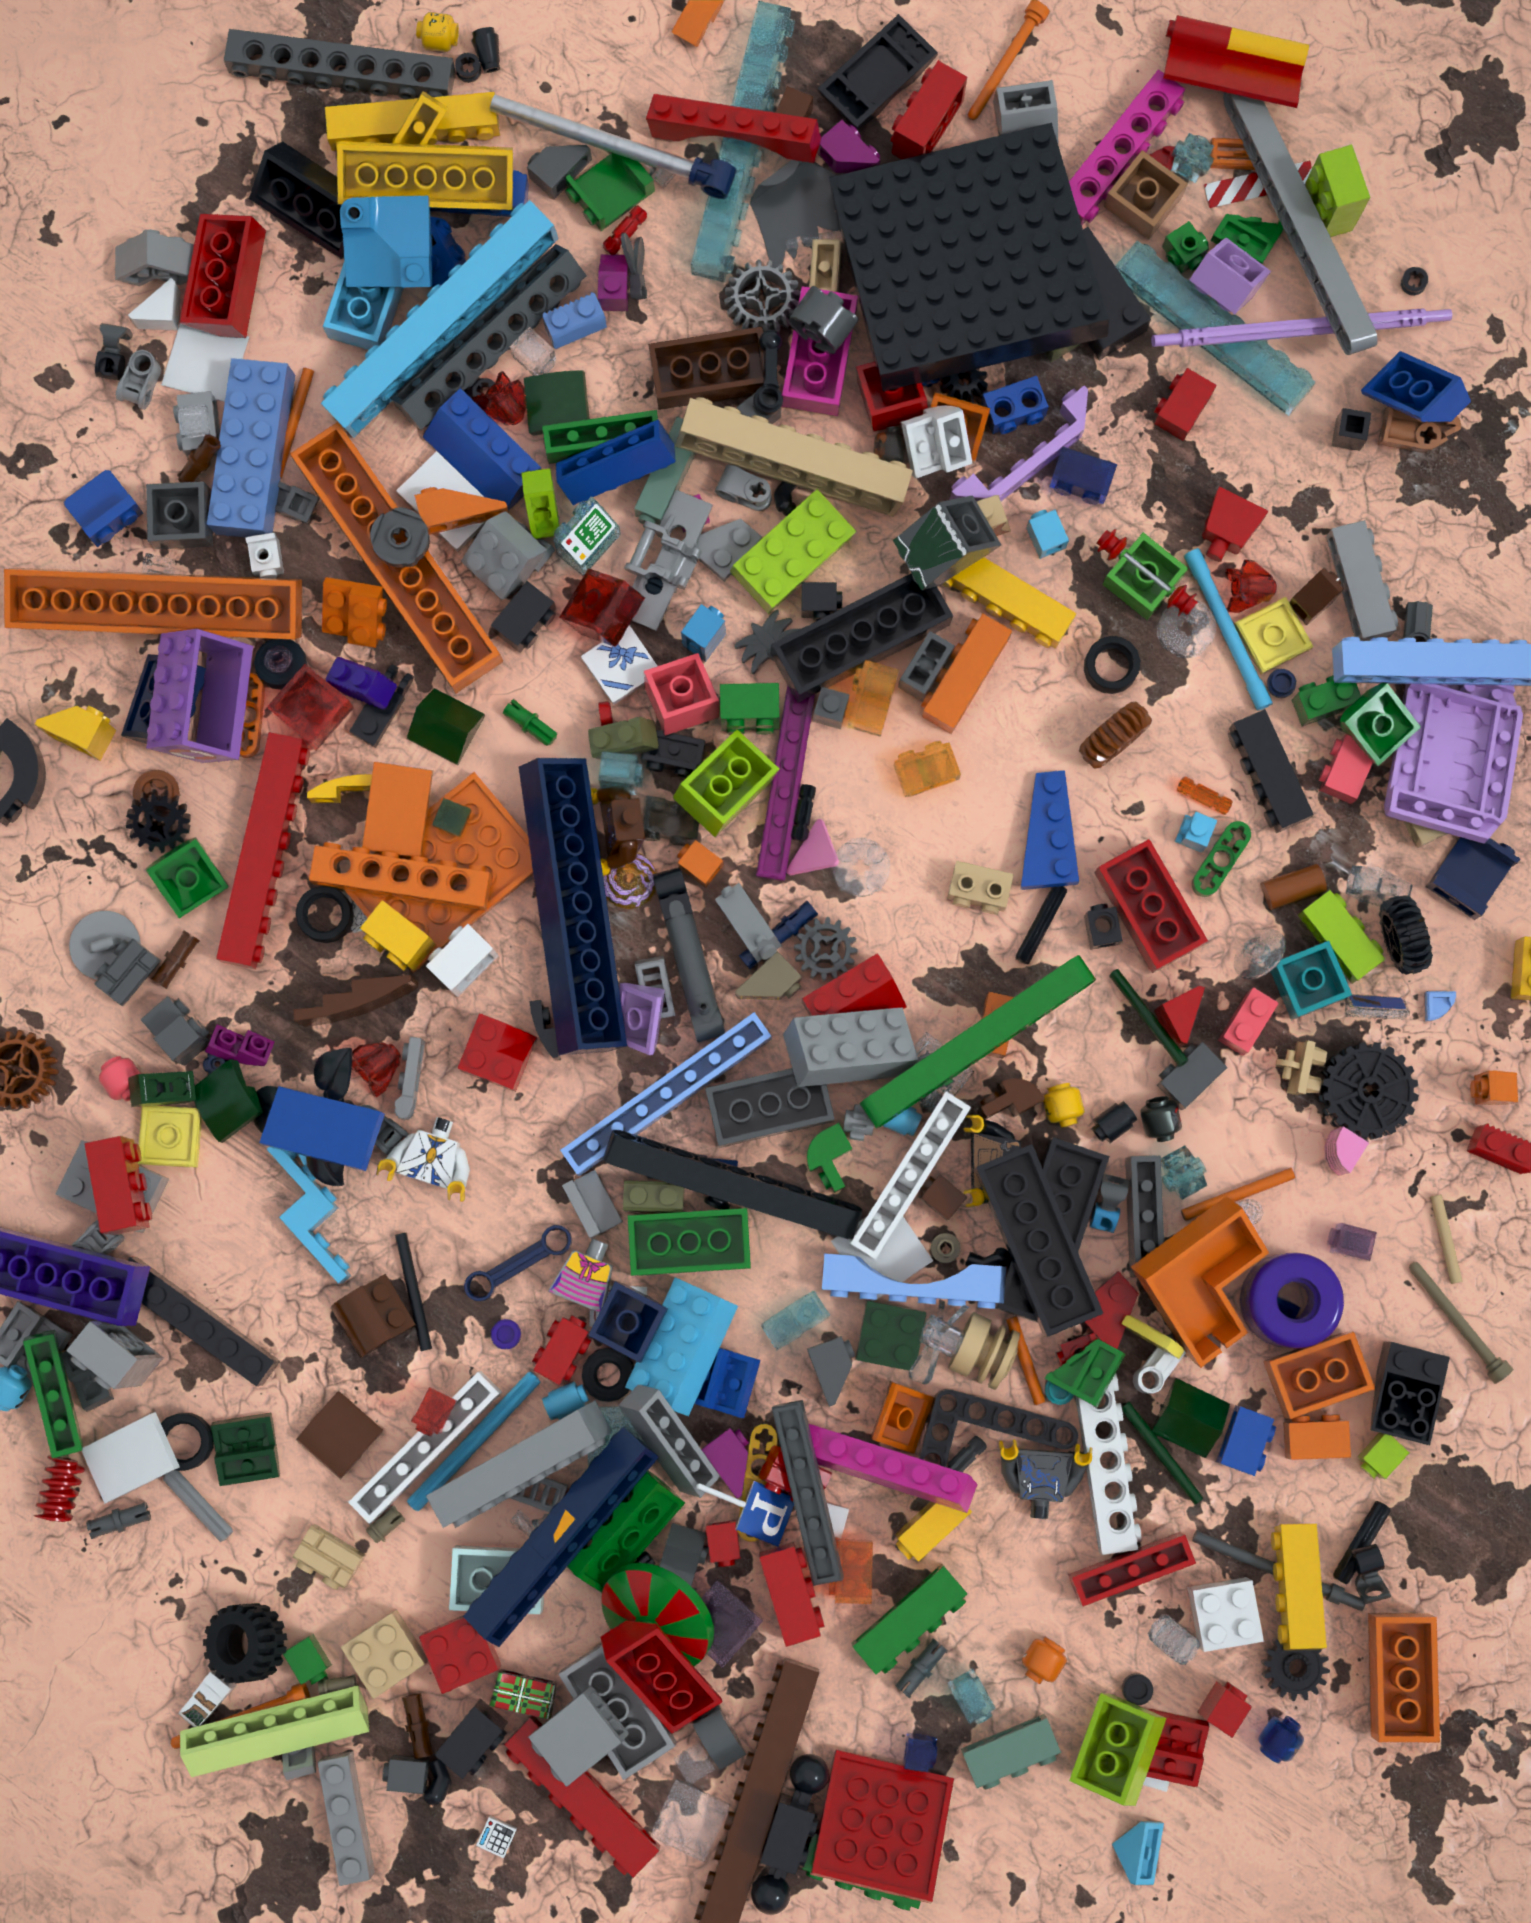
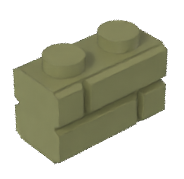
[588,717,659,761]
[623,1180,685,1213]

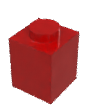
[706,1520,741,1567]

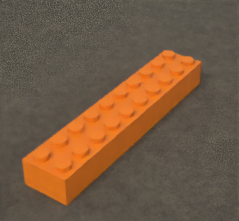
[290,422,503,694]
[4,568,302,640]

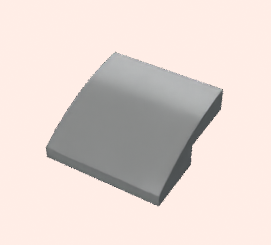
[0,1301,73,1383]

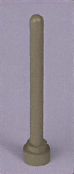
[1409,1262,1514,1384]

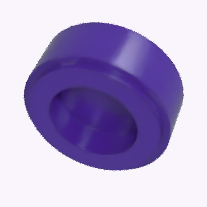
[491,1319,521,1349]

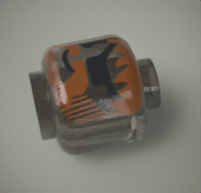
[873,427,909,465]

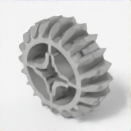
[724,259,801,333]

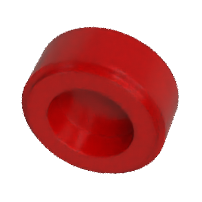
[598,701,613,726]

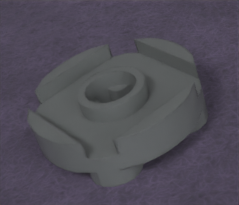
[370,508,430,568]

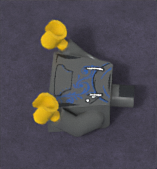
[999,1439,1093,1519]

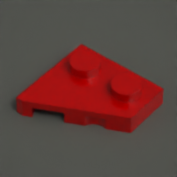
[1084,1271,1139,1349]

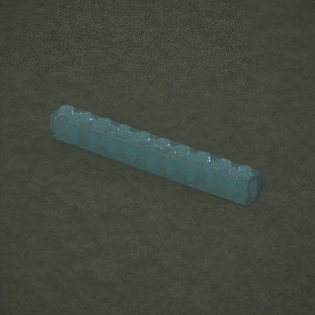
[691,1,795,282]

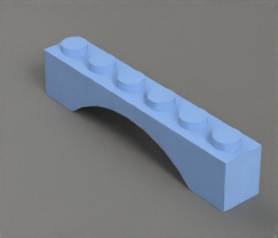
[822,1253,1006,1309]

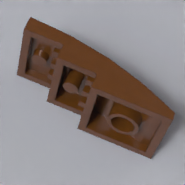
[293,975,418,1027]

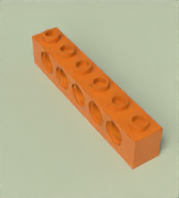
[309,842,492,911]

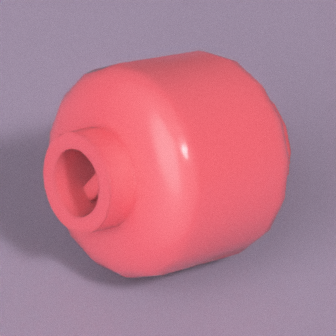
[99,1056,141,1101]

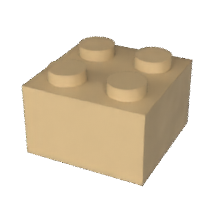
[341,1609,428,1699]

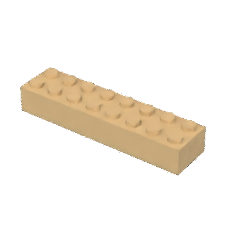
[675,397,913,517]

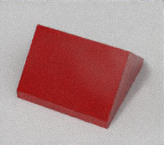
[1154,986,1205,1048]

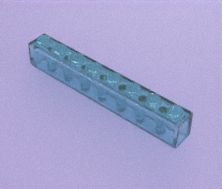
[1115,240,1316,416]

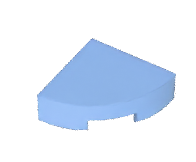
[1425,991,1456,1022]

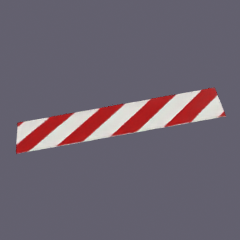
[1204,161,1312,208]

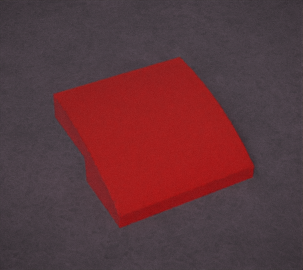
[1146,1709,1210,1788]

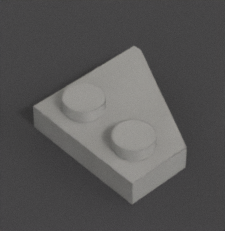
[696,518,762,582]

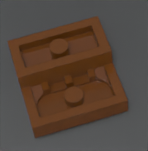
[296,1391,383,1480]

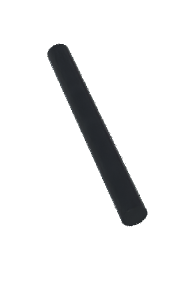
[395,1232,432,1351]

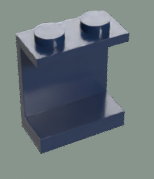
[1426,837,1520,920]

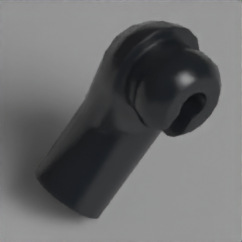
[424,1759,452,1805]

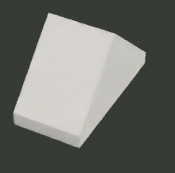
[128,278,181,330]

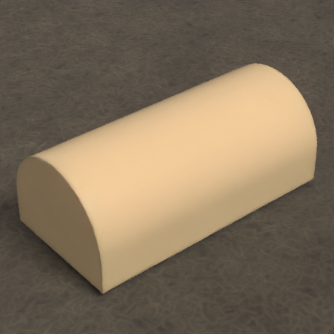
[809,239,842,292]

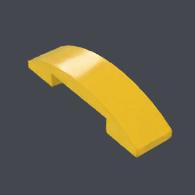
[307,774,372,803]

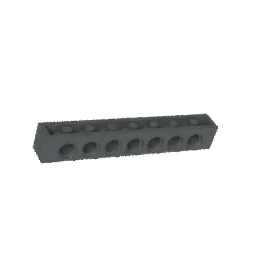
[224,29,456,100]
[390,244,587,430]

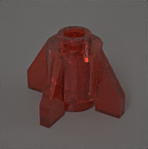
[472,371,526,426]
[1225,560,1277,613]
[352,1042,401,1098]

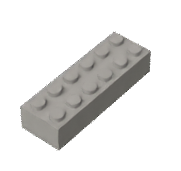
[426,1401,612,1528]

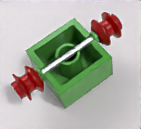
[1096,529,1198,620]

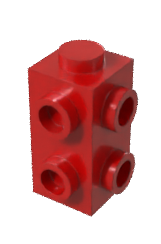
[532,1315,592,1385]

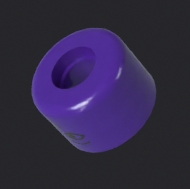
[1240,1253,1344,1348]

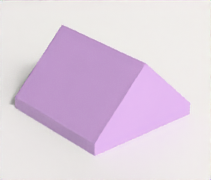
[619,983,665,1055]

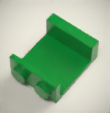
[565,152,655,231]

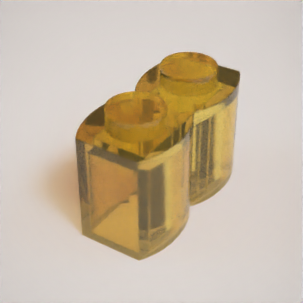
[893,741,961,798]

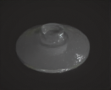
[1234,929,1286,979]

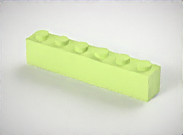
[180,1685,369,1777]

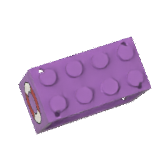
[146,629,253,763]

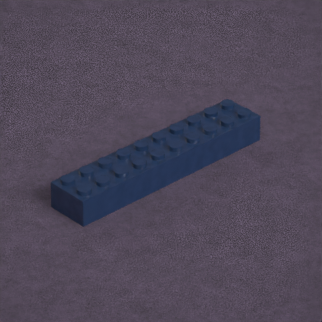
[519,758,627,1056]

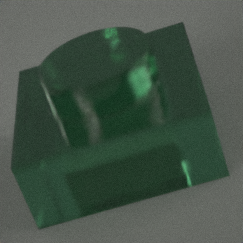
[432,798,472,837]

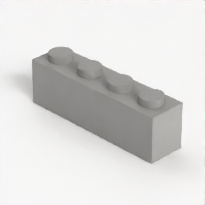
[1326,520,1398,641]
[618,1384,720,1498]
[318,1750,375,1886]

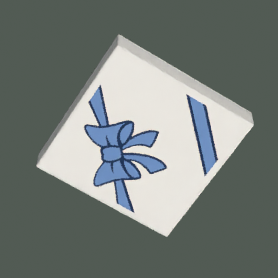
[581,624,657,705]

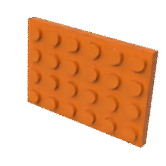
[344,772,533,973]

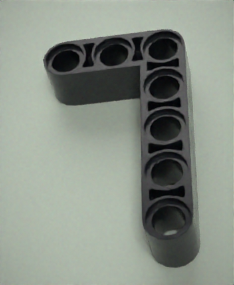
[918,1389,1078,1467]

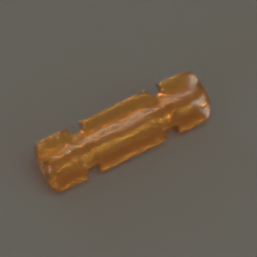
[1177,776,1233,815]

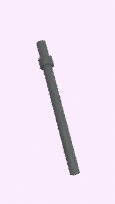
[1192,1530,1365,1611]

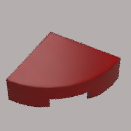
[1150,146,1177,171]

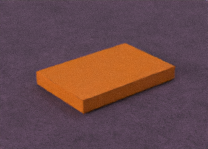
[362,762,433,856]

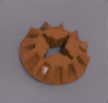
[133,770,181,813]

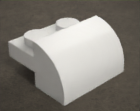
[901,406,973,479]

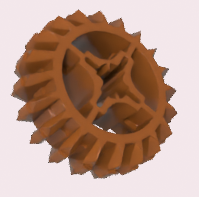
[1079,702,1152,769]
[0,1030,59,1110]

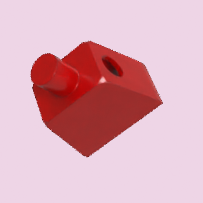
[1201,486,1268,562]

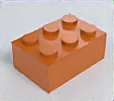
[1263,1331,1375,1419]

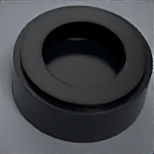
[1122,1673,1153,1705]

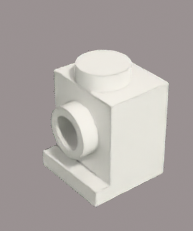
[246,533,284,578]

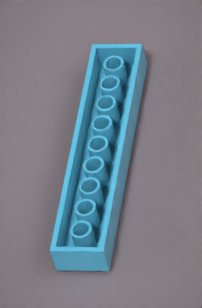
[321,200,559,438]

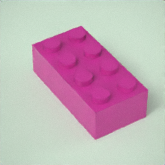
[782,286,858,416]

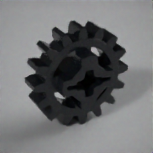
[126,789,191,853]

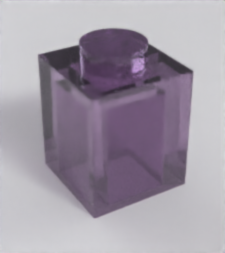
[1327,1223,1377,1262]

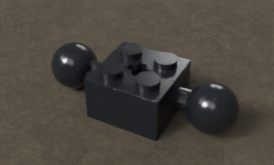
[751,1754,829,1915]

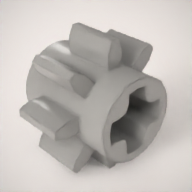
[843,1104,874,1141]

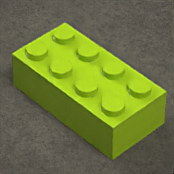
[730,489,857,614]

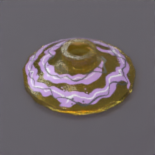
[603,853,657,909]

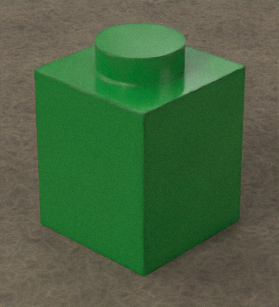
[283,1634,332,1685]

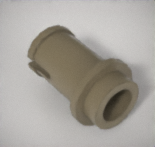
[366,1505,405,1543]
[318,1674,357,1695]

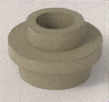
[931,1233,961,1263]

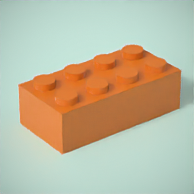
[1368,1613,1440,1743]

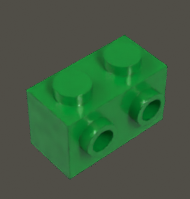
[1292,675,1361,727]

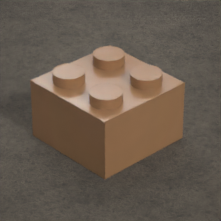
[1104,150,1188,239]

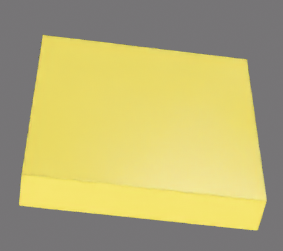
[1234,597,1314,675]
[138,1106,202,1168]

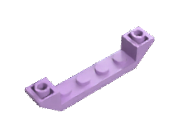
[950,385,1088,502]

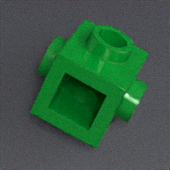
[1162,221,1209,274]

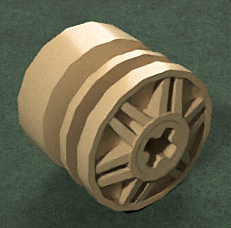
[948,1312,1020,1390]

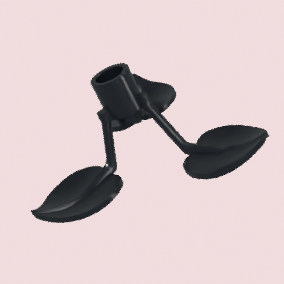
[253,1048,354,1186]

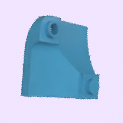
[340,195,433,288]

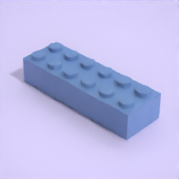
[207,358,296,538]

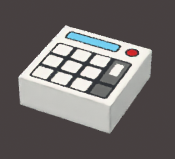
[476,1815,517,1858]

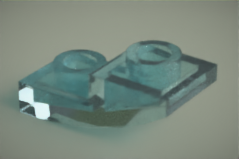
[761,1291,830,1350]

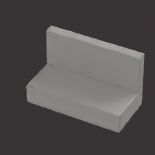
[562,1170,623,1239]

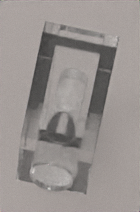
[1346,865,1413,907]

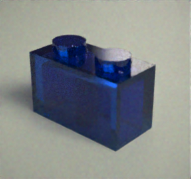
[1049,446,1117,505]

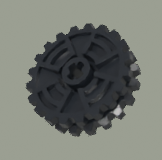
[1318,1042,1419,1140]

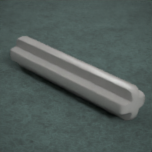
[163,1470,233,1542]

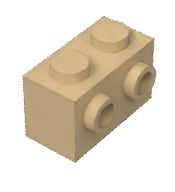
[947,861,1014,915]

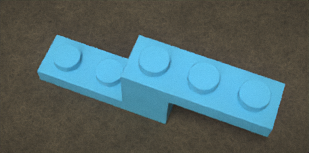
[267,1147,351,1284]

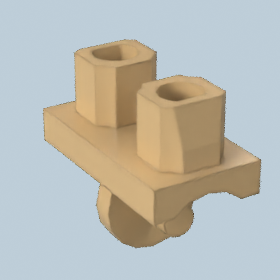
[1276,1040,1327,1095]

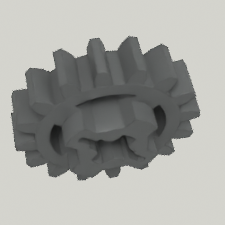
[794,917,858,982]

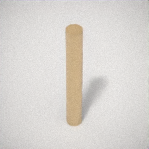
[1430,1194,1463,1284]

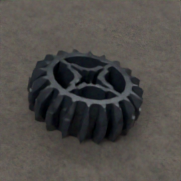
[1379,895,1433,975]

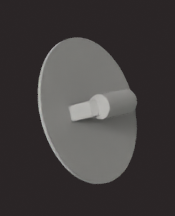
[69,911,141,980]

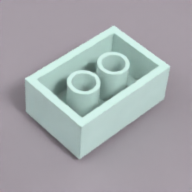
[449,1545,544,1614]

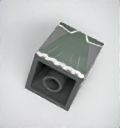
[893,495,1001,590]

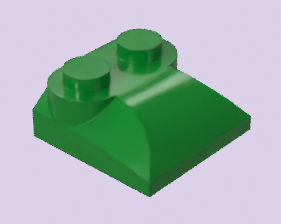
[1340,682,1421,766]
[146,837,229,918]

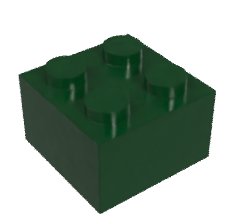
[855,1301,926,1372]

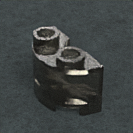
[643,796,699,846]

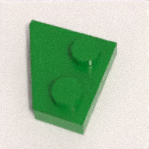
[1044,1339,1125,1407]

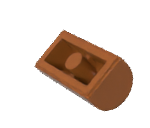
[1260,864,1327,911]

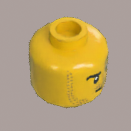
[416,12,459,52]
[1043,1083,1085,1128]

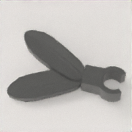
[621,233,647,300]

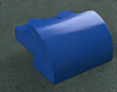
[694,1348,761,1418]

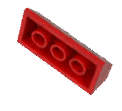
[180,214,266,338]
[600,1621,723,1734]

